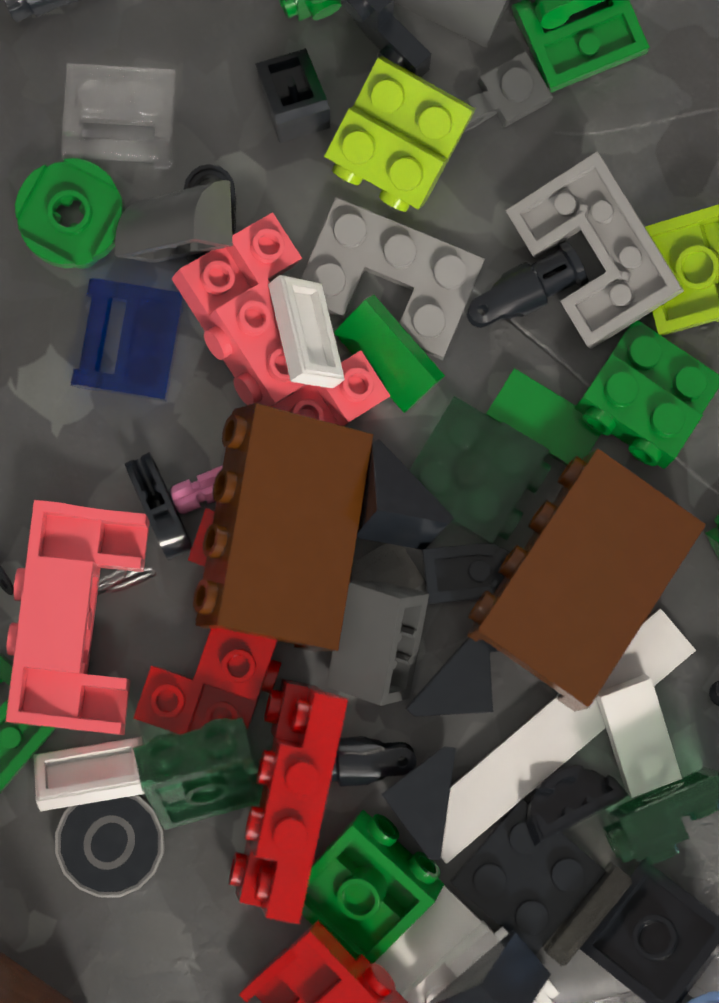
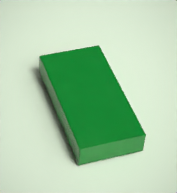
[334,294,445,413]
[485,368,601,466]

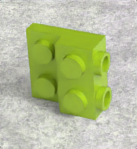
[324,56,476,212]
[645,204,719,336]

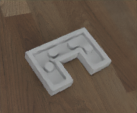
[505,151,684,349]
[301,197,485,360]

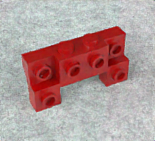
[133,508,282,753]
[229,678,348,924]
[239,921,408,1003]

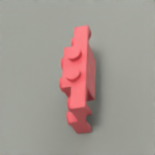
[171,212,390,426]
[6,500,150,735]

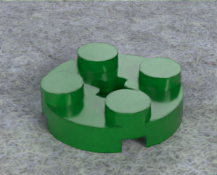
[15,158,125,269]

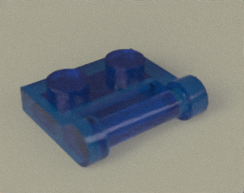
[70,278,184,402]

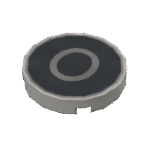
[55,795,165,897]

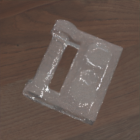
[61,63,177,169]

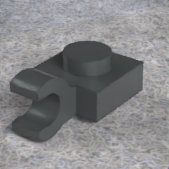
[463,51,553,132]

